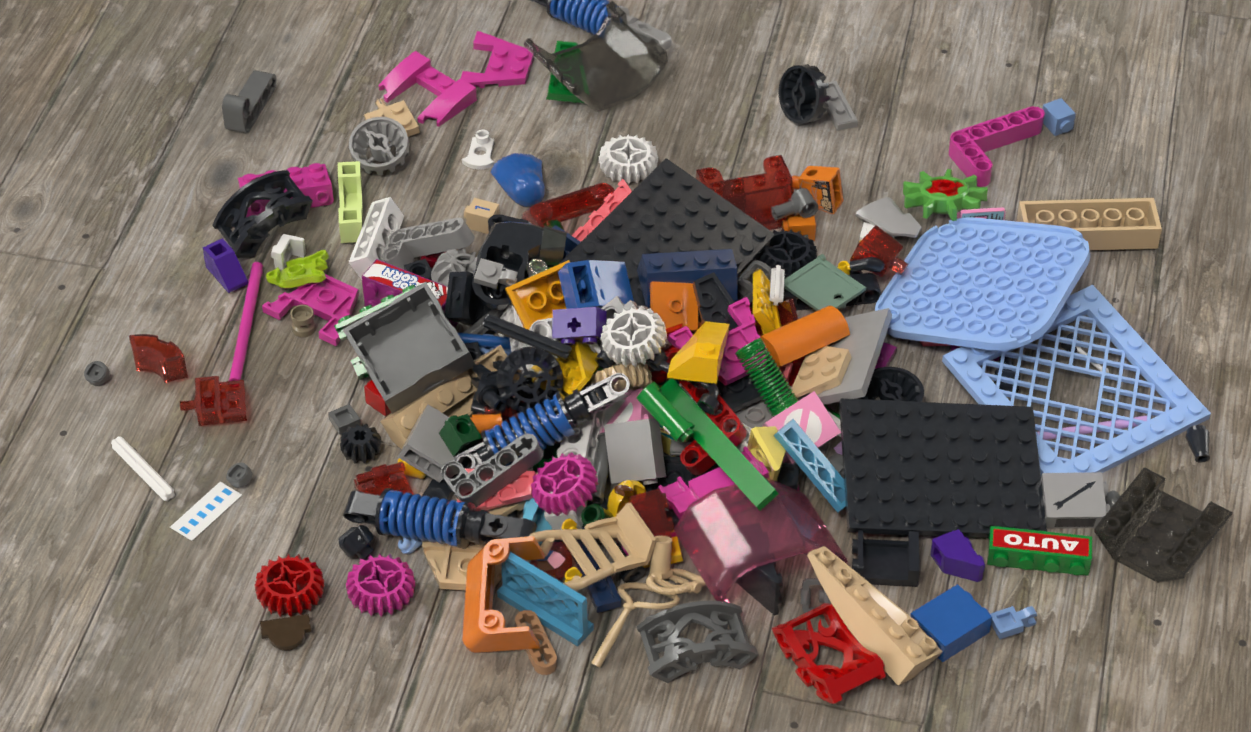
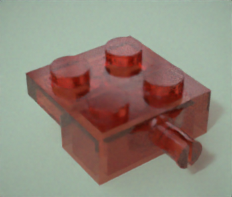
[180,376,247,426]

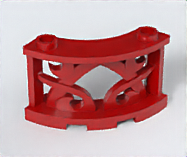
[772,603,886,704]

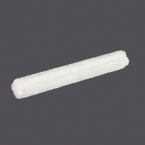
[111,436,175,501]

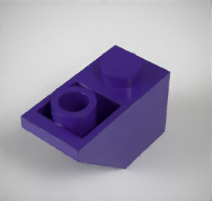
[203,238,248,293]
[930,529,985,582]

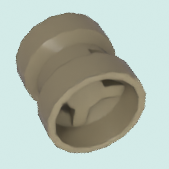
[290,305,315,337]

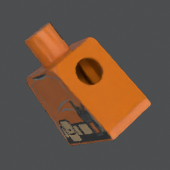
[790,166,843,214]

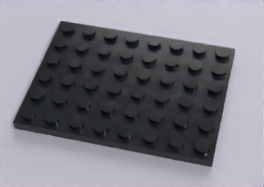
[559,158,775,318]
[839,398,1047,538]

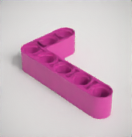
[948,106,1045,187]

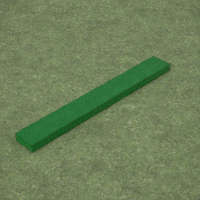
[661,378,779,511]

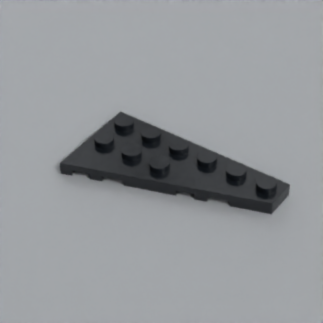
[693,272,789,412]

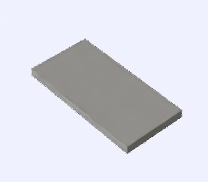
[798,308,892,405]

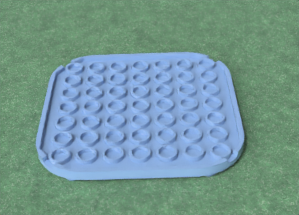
[875,217,1091,352]

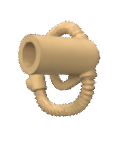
[646,536,707,595]

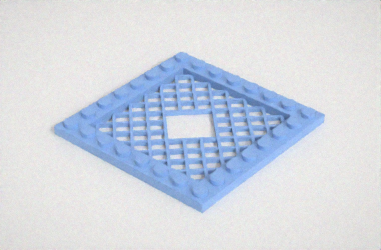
[942,285,1211,476]

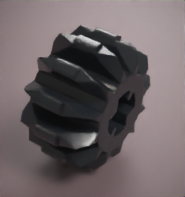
[340,423,382,464]

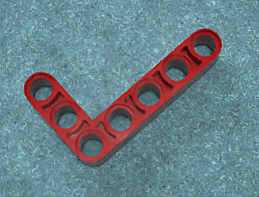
[665,348,747,475]

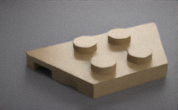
[790,346,852,399]
[422,542,502,590]

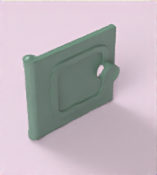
[784,254,866,311]

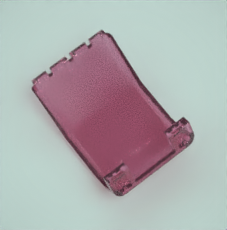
[674,476,847,603]

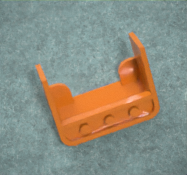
[462,536,545,653]

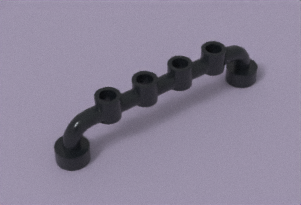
[595,350,719,414]

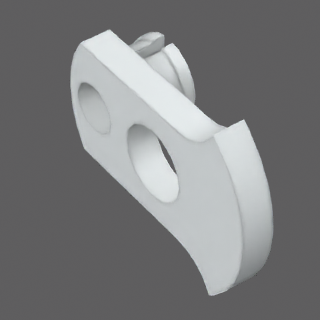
[462,129,494,169]

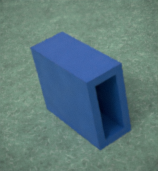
[910,584,992,662]

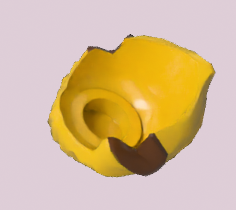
[607,480,646,517]

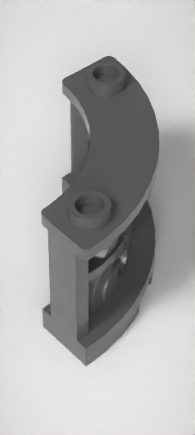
[636,601,758,683]

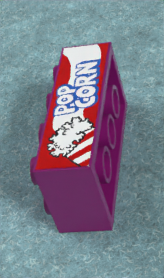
[362,259,458,328]

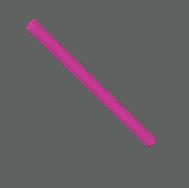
[229,262,263,386]

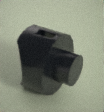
[338,525,374,559]

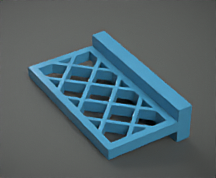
[497,552,594,646]

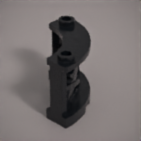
[212,170,312,258]

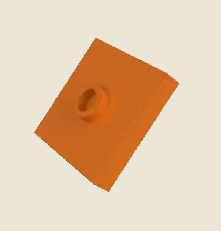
[650,282,698,332]

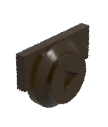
[260,614,311,651]

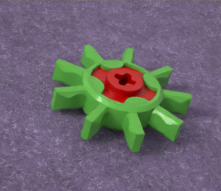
[903,169,988,221]

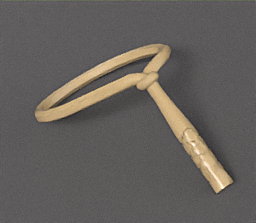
[591,582,680,668]

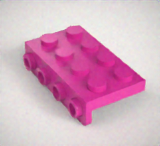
[238,163,334,217]

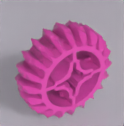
[531,452,599,517]
[346,553,416,617]

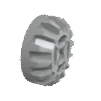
[349,117,409,175]
[431,248,476,287]

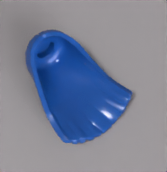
[491,153,545,207]

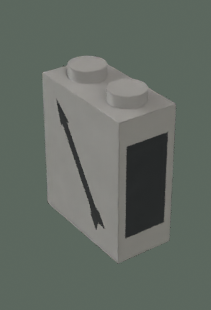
[1040,472,1110,529]

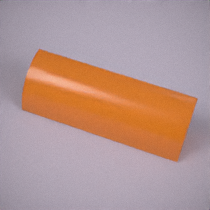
[760,305,850,366]

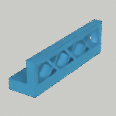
[773,419,846,513]

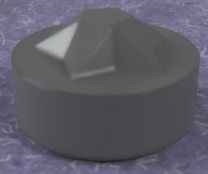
[84,361,110,386]
[226,462,252,488]

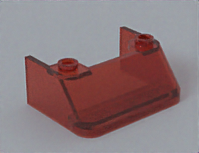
[521,183,615,228]

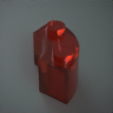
[129,334,188,383]

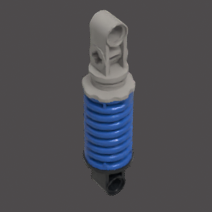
[530,0,672,55]

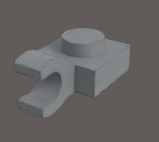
[474,258,518,289]

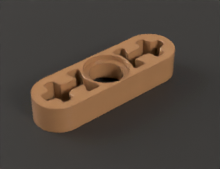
[515,610,557,675]

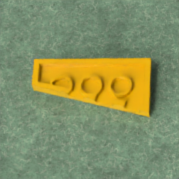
[753,269,781,334]

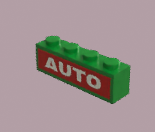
[987,526,1092,576]

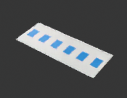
[170,482,242,541]

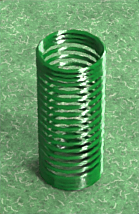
[735,338,798,416]

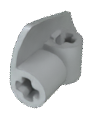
[856,197,922,238]

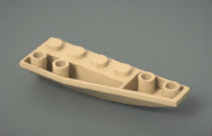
[380,345,507,449]
[807,546,943,686]

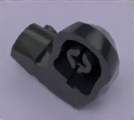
[472,222,567,310]

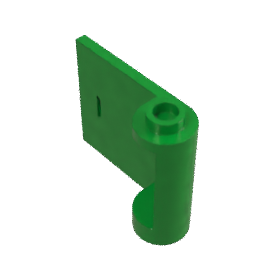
[637,382,695,442]

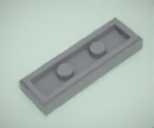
[825,81,858,131]

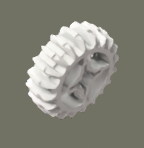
[599,134,658,184]
[601,305,667,367]

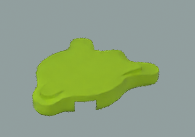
[266,250,329,288]

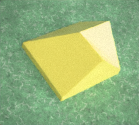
[747,426,786,488]

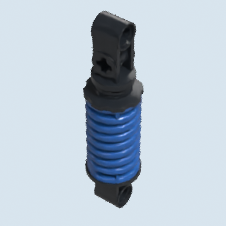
[454,373,633,469]
[343,488,537,549]

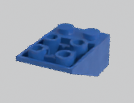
[558,260,634,309]

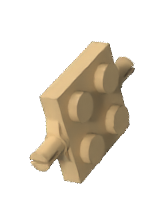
[364,98,420,144]

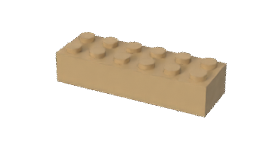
[1017,198,1162,250]

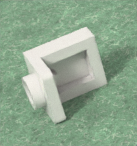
[271,234,306,270]

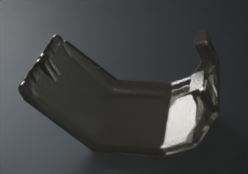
[524,1,668,112]

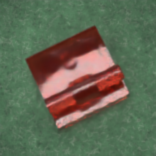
[354,461,414,496]

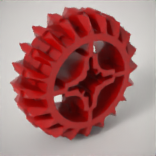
[255,553,325,617]

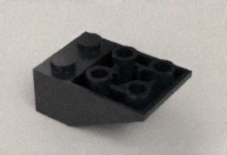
[728,524,783,615]

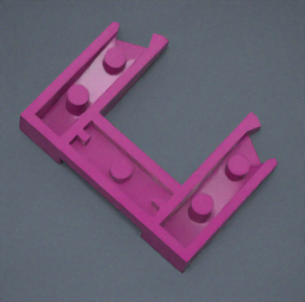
[379,51,477,127]

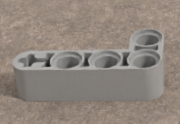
[382,218,475,270]

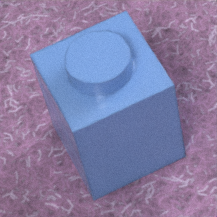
[1042,98,1076,136]

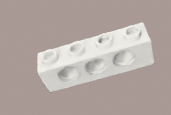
[349,197,404,280]

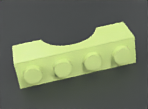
[338,161,363,243]

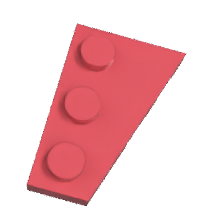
[457,468,536,511]

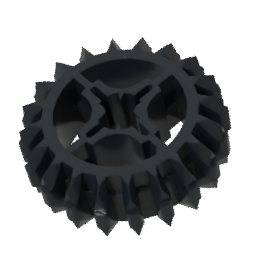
[756,228,817,276]

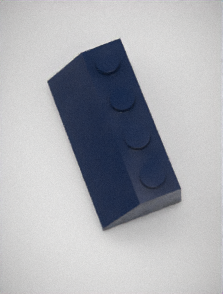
[637,249,737,309]

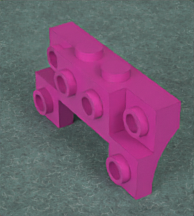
[658,447,770,521]

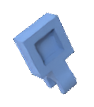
[990,606,1037,639]

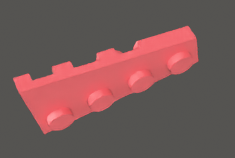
[572,179,632,241]

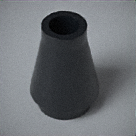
[1185,425,1210,463]

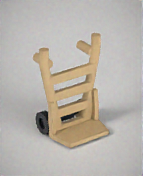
[530,503,656,592]

